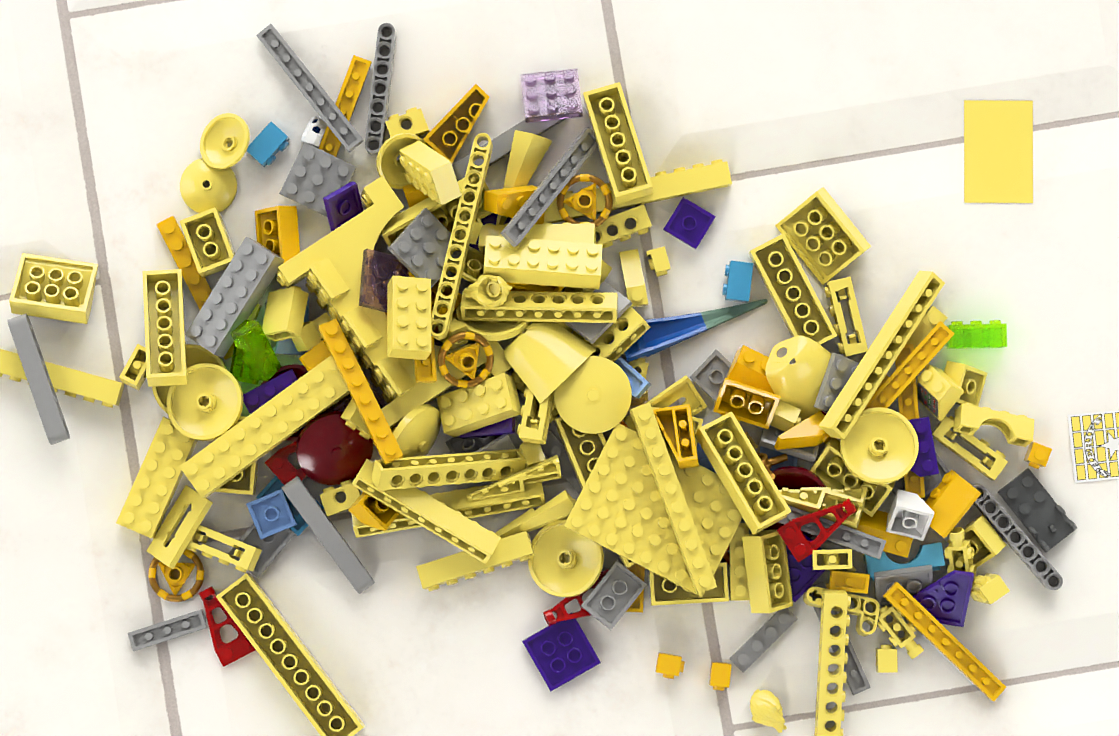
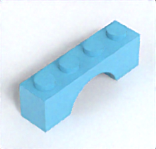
[863,542,945,581]

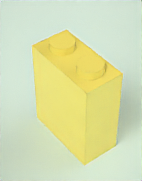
[261,286,309,342]

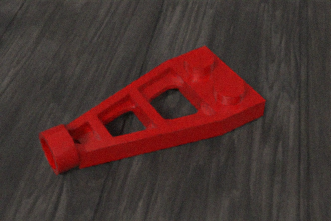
[264,442,307,485]
[777,498,857,562]
[543,569,609,626]
[198,586,256,667]

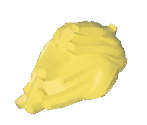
[464,274,512,308]
[750,689,787,733]

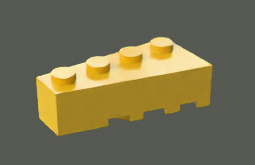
[423,84,489,164]

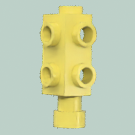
[945,527,977,576]
[877,605,924,659]

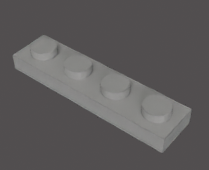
[729,608,798,673]
[128,609,208,651]

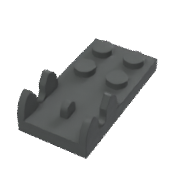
[998,468,1077,553]

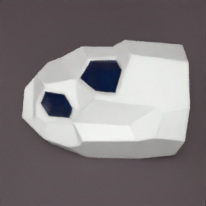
[301,116,326,148]

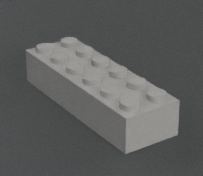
[185,237,284,358]

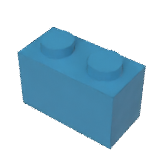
[247,122,290,167]
[722,261,754,303]

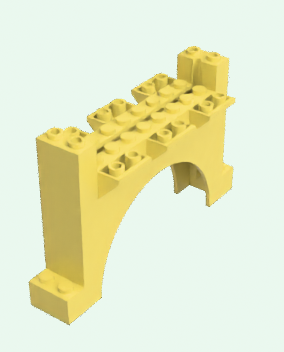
[276,176,512,429]

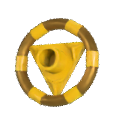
[557,174,613,227]
[438,332,494,388]
[148,549,204,602]

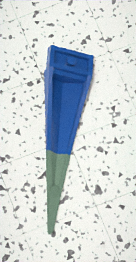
[623,299,767,362]

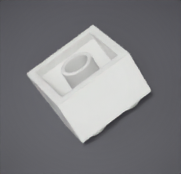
[886,489,934,541]

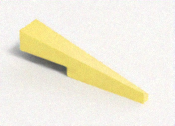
[496,130,552,225]
[467,455,562,502]
[779,487,868,530]
[495,490,576,539]

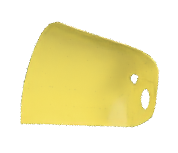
[504,322,596,404]
[765,336,831,422]

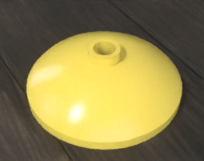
[200,113,250,169]
[376,133,428,189]
[180,158,237,213]

